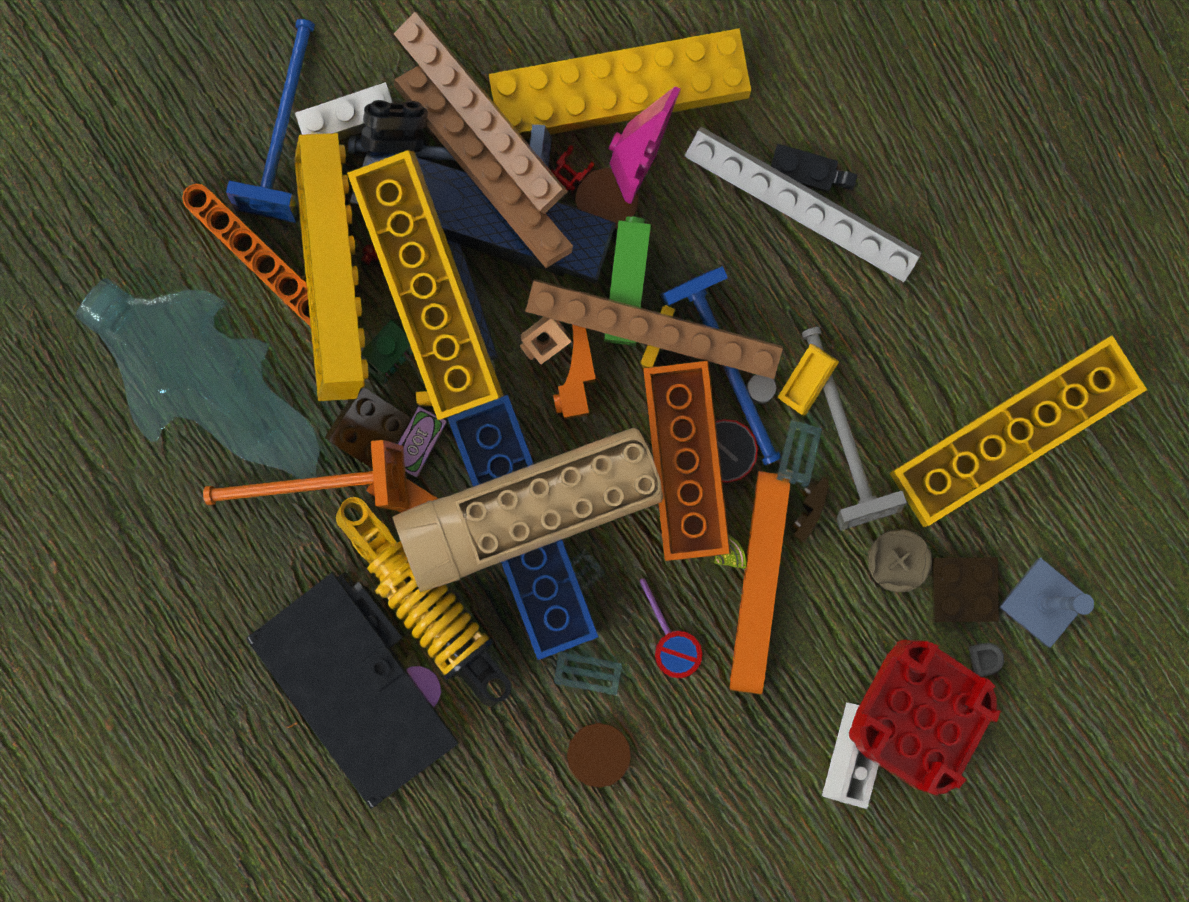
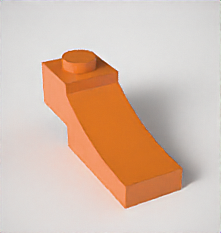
[553,324,596,420]

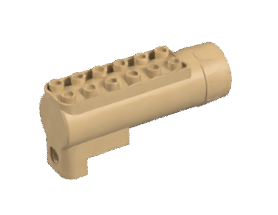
[392,428,663,592]

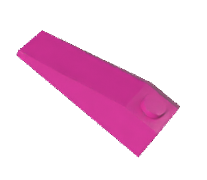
[609,86,680,204]

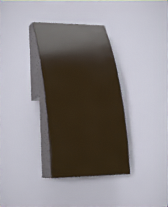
[792,476,829,543]

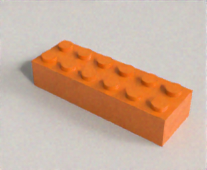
[643,361,731,561]

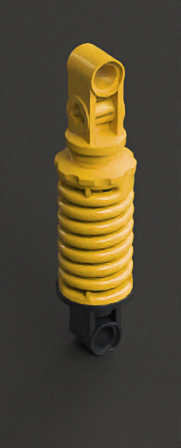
[336,497,511,707]

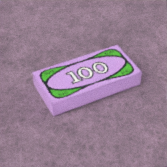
[398,407,447,477]

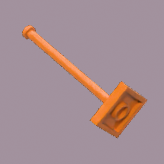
[203,440,408,511]

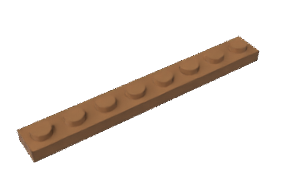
[394,12,568,214]
[394,66,573,268]
[525,279,783,379]

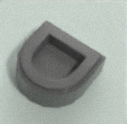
[967,643,1004,677]

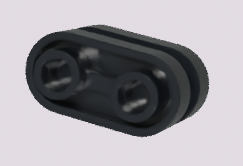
[361,100,428,153]

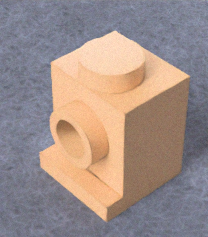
[520,317,571,365]

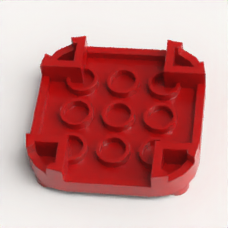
[849,639,1001,796]

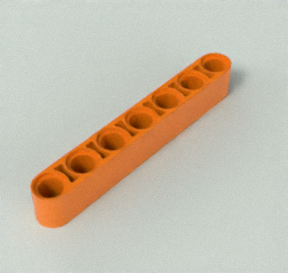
[182,183,311,327]
[730,471,791,695]

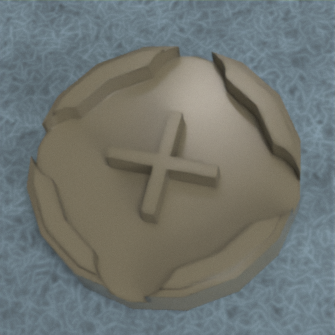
[867,529,932,593]

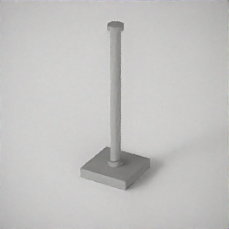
[801,327,907,531]

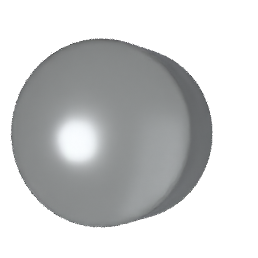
[746,374,776,404]

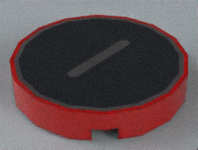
[716,419,758,483]

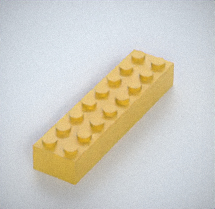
[489,28,751,139]
[294,133,368,401]
[347,150,504,420]
[890,335,1147,527]

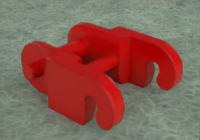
[551,145,595,191]

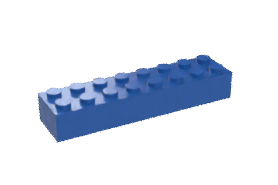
[447,395,599,660]

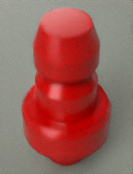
[361,242,379,265]

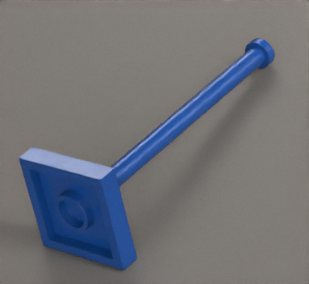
[226,19,315,223]
[659,266,781,465]

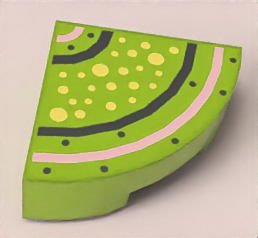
[714,535,746,569]

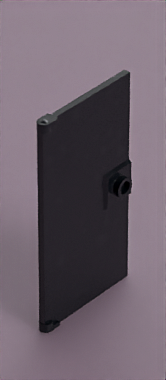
[246,572,459,809]

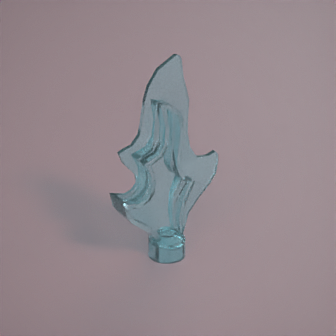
[76,278,320,479]

